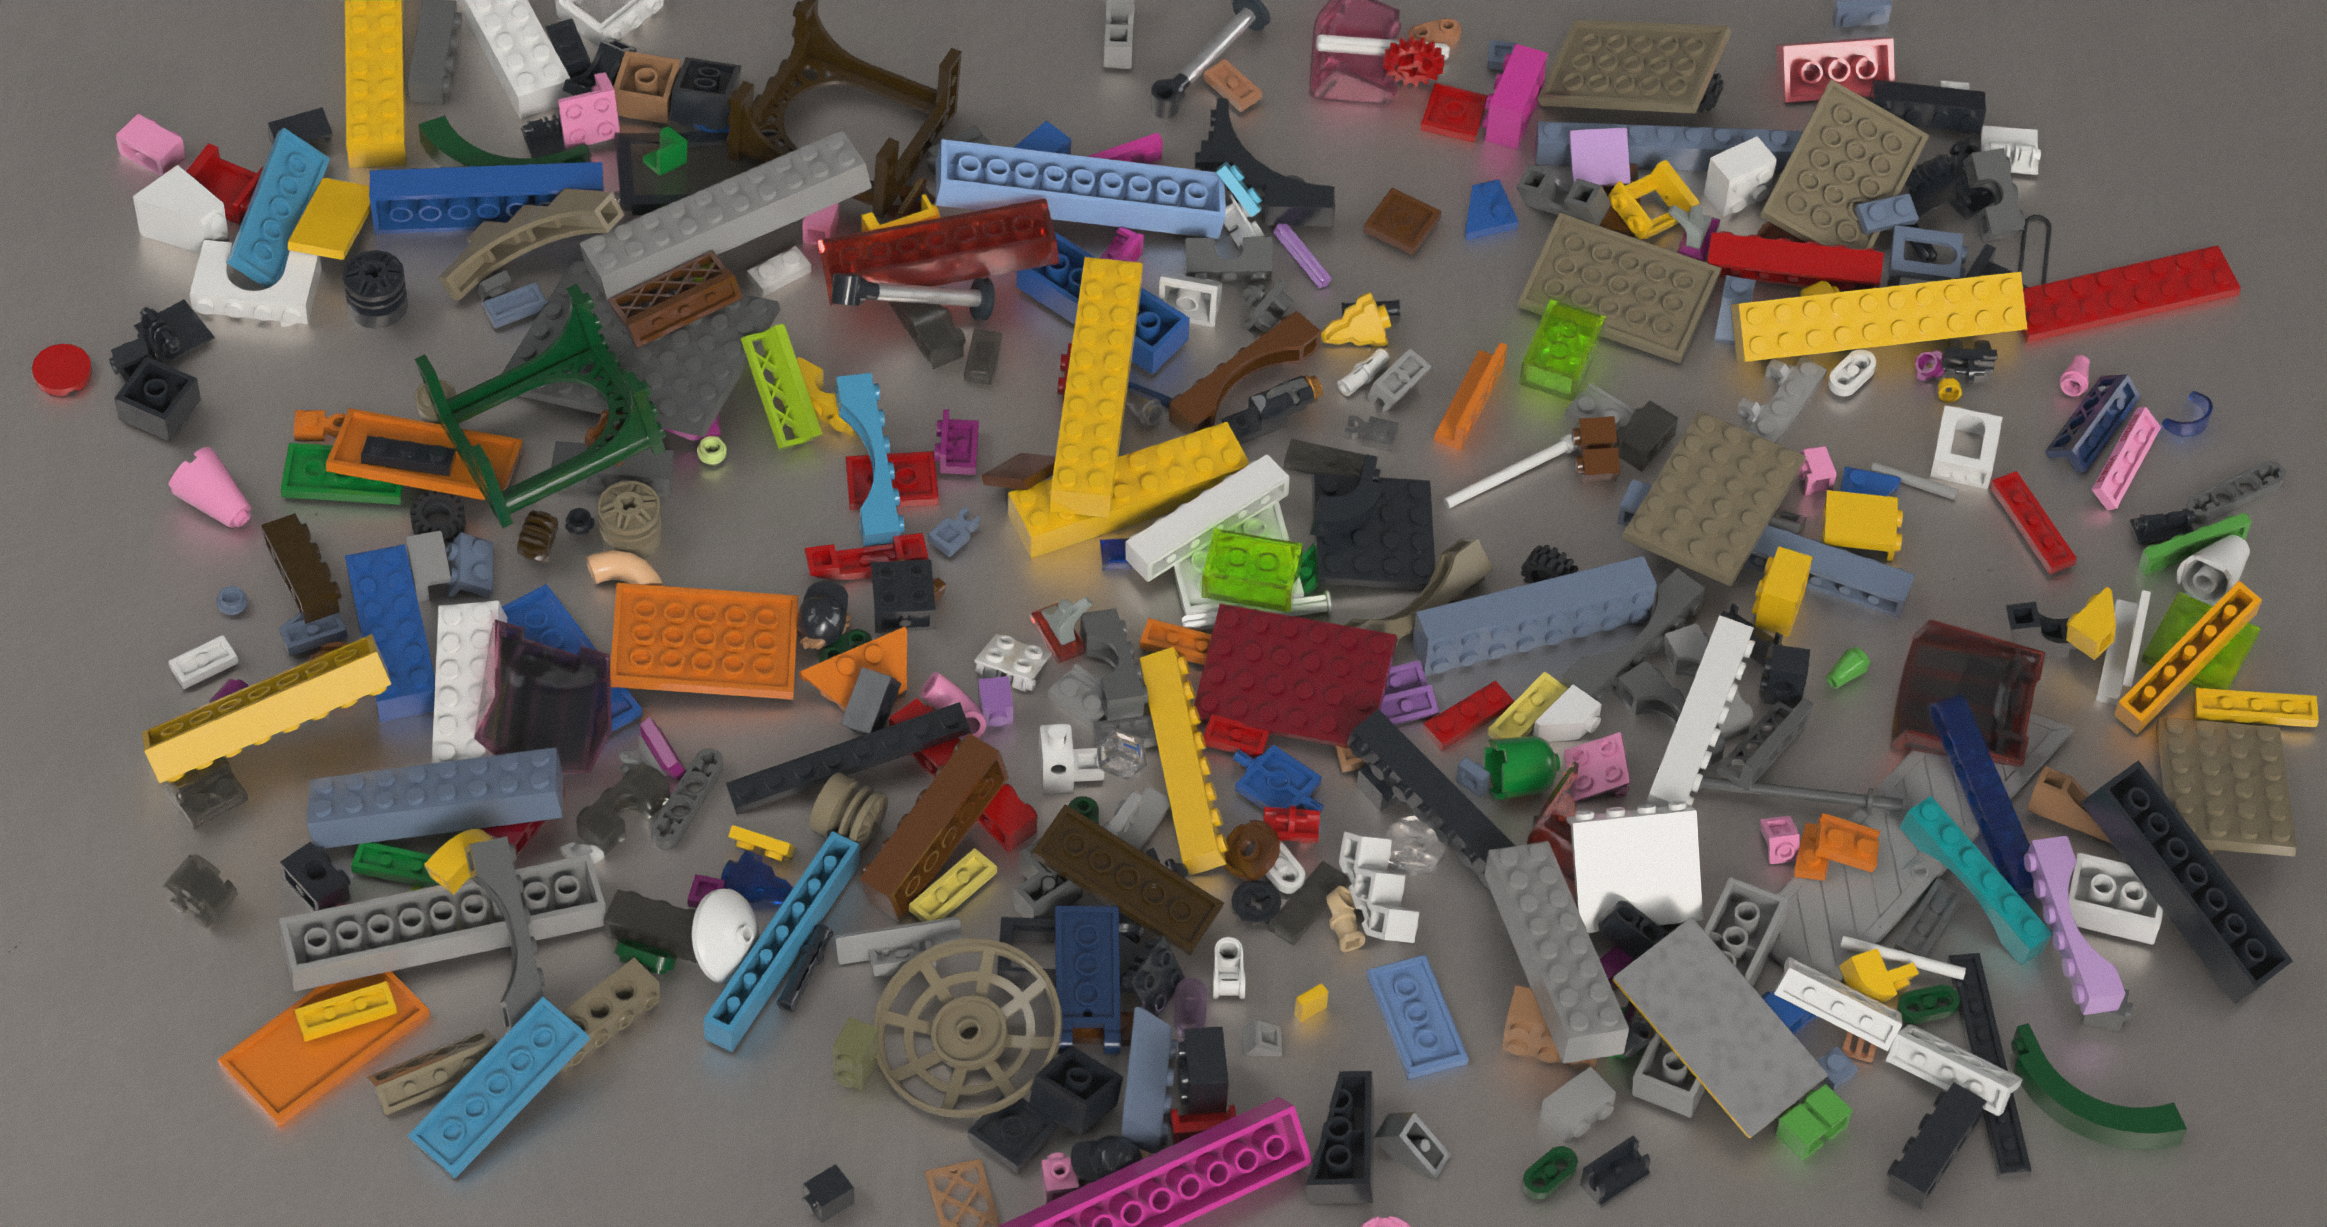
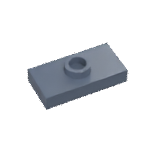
[482,282,548,329]

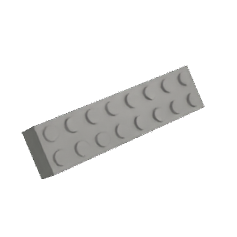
[1484,841,1629,1064]
[1632,877,1788,1118]

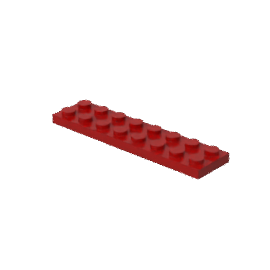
[2020,245,2241,343]

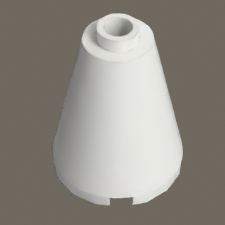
[2177,535,2250,609]

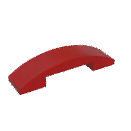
[804,533,928,580]

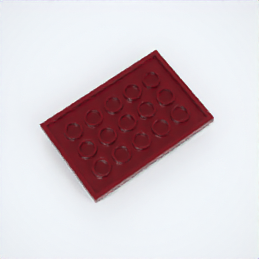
[1194,604,1398,749]

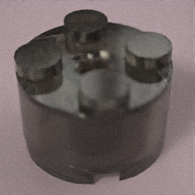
[162,854,238,929]

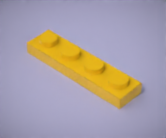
[2193,688,2319,727]

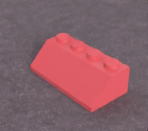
[1776,36,1895,103]

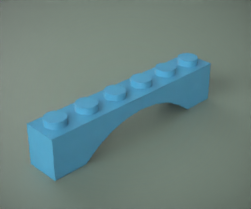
[834,373,905,547]

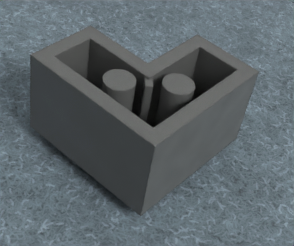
[1014,837,1083,919]

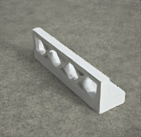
[2096,590,2151,706]
[1774,956,1903,1051]
[1886,1024,2023,1116]

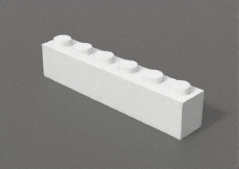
[1126,455,1289,582]

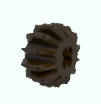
[517,510,558,562]

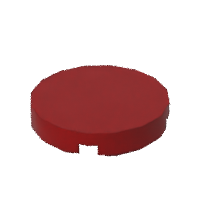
[32,343,92,396]

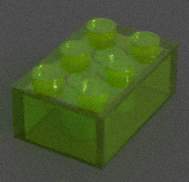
[1519,299,1605,401]
[1201,528,1303,612]

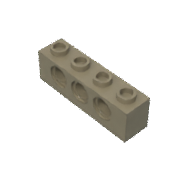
[561,958,660,1072]

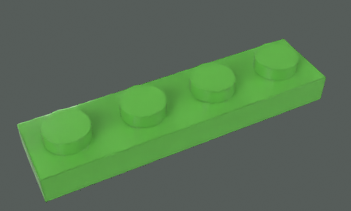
[2138,512,2252,576]

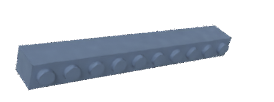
[1535,122,1803,174]
[1617,479,1915,619]

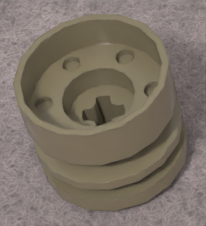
[597,481,662,559]
[809,772,888,853]

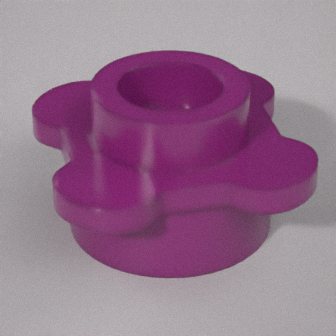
[1915,350,1945,381]

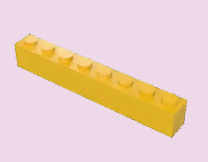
[1139,647,1228,875]

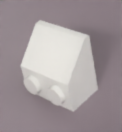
[1159,273,1222,327]

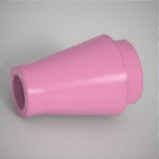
[2060,355,2090,396]

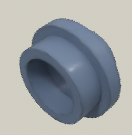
[217,586,248,615]

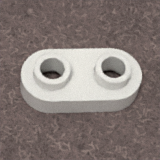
[1828,349,1876,396]
[1265,842,1305,894]

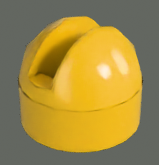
[1937,377,1962,402]

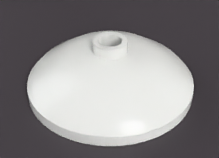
[692,889,759,984]

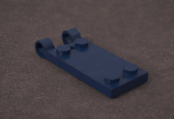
[1055,906,1121,1055]

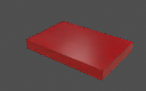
[846,451,939,510]

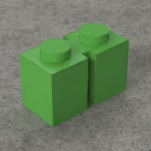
[1776,1084,1852,1161]

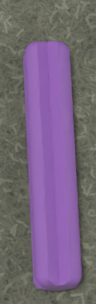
[1273,223,1331,288]

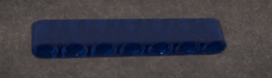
[1929,694,2034,897]

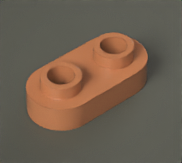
[1407,18,1462,47]

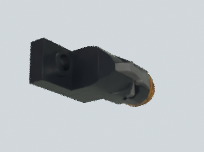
[1221,375,1323,445]

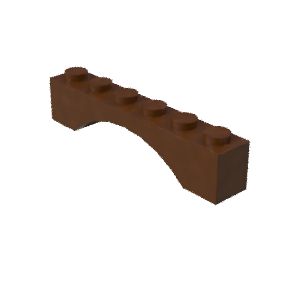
[1169,311,1321,435]

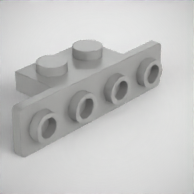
[1102,787,1171,850]
[835,917,962,977]

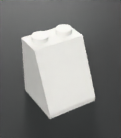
[133,165,229,253]

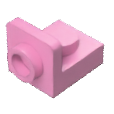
[1760,816,1800,864]

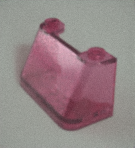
[1309,0,1401,105]

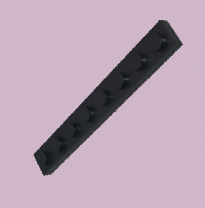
[726,702,971,814]

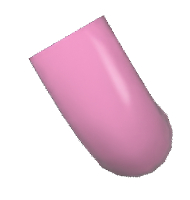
[920,672,986,739]

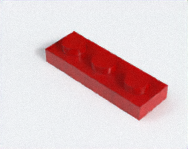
[1423,680,1514,751]

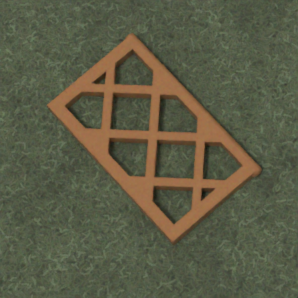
[924,1158,1001,1227]

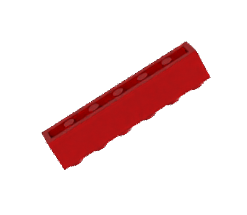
[1707,231,1884,292]
[889,698,1038,853]

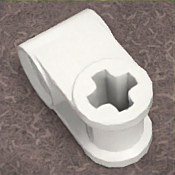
[1212,937,1245,999]

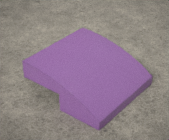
[1381,660,1440,725]

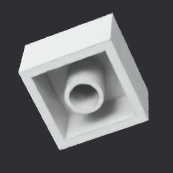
[1704,136,1777,217]

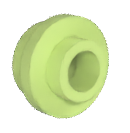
[697,436,727,464]

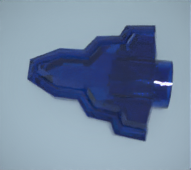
[721,850,793,904]

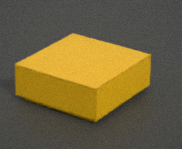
[1294,984,1328,1022]

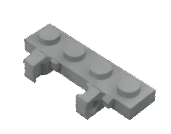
[1737,356,1828,444]

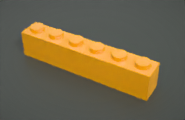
[2114,581,2262,735]

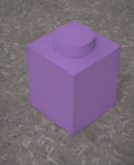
[978,676,1013,727]

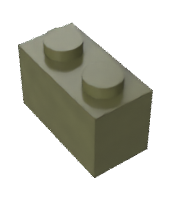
[832,1016,879,1091]

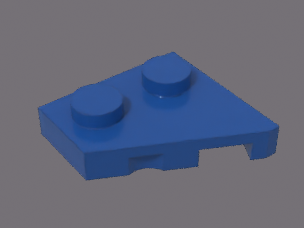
[1465,179,1519,241]
[1840,466,1901,496]

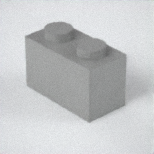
[1540,1066,1616,1143]

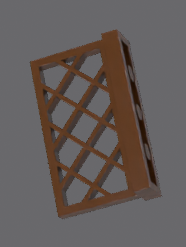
[608,250,743,348]

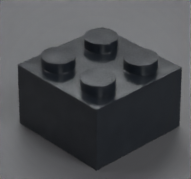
[114,356,201,441]
[1177,1026,1229,1115]
[1029,1046,1124,1135]

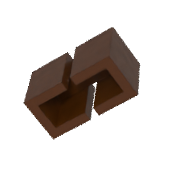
[1571,416,1621,483]

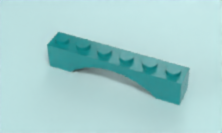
[1899,795,2053,966]

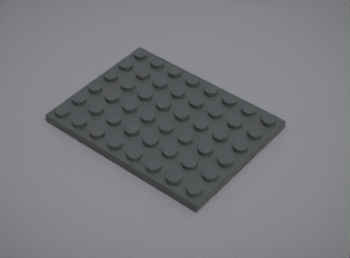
[501,258,781,437]

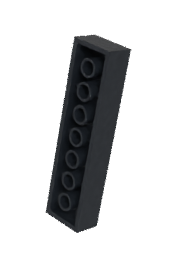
[2081,760,2293,1004]

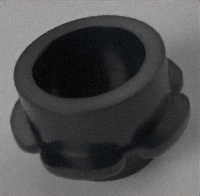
[565,508,595,536]

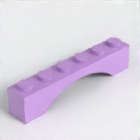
[2024,836,2126,1015]

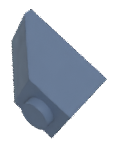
[1714,275,1755,345]

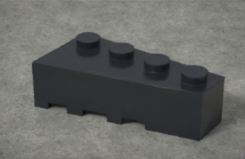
[1306,1071,1374,1204]

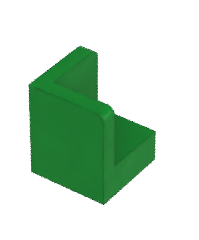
[643,126,687,176]

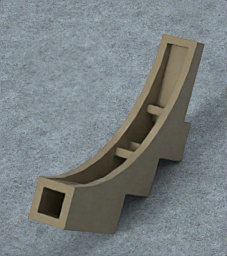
[438,188,625,301]

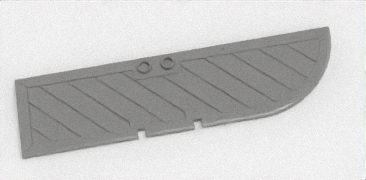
[1769,710,2074,983]

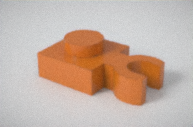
[294,410,346,441]

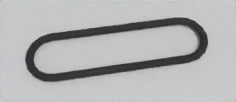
[2018,215,2052,288]

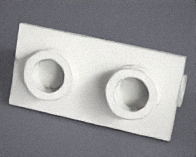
[1224,194,1264,251]

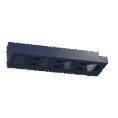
[2045,374,2141,473]

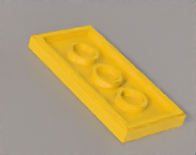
[288,178,371,260]

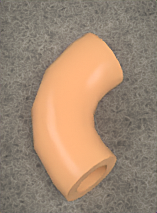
[585,550,664,586]

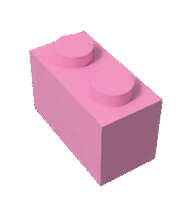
[116,114,186,177]

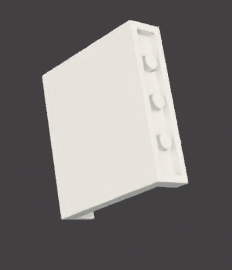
[1567,801,1703,933]

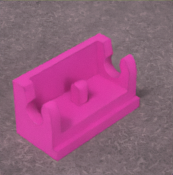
[1099,227,1144,262]

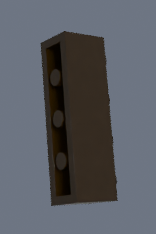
[261,513,342,624]

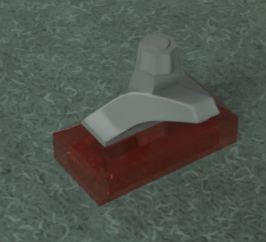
[1031,597,1092,664]

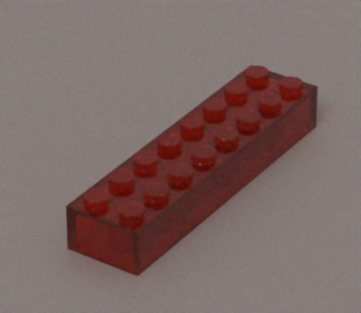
[817,198,1059,305]

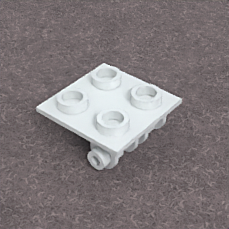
[1981,125,2041,175]
[975,634,1052,692]

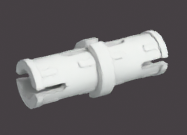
[1337,348,1391,396]

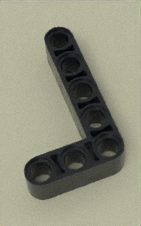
[1598,900,1670,1057]

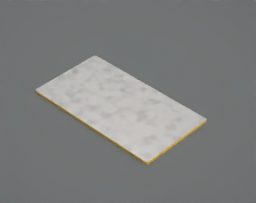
[1613,918,1827,1138]

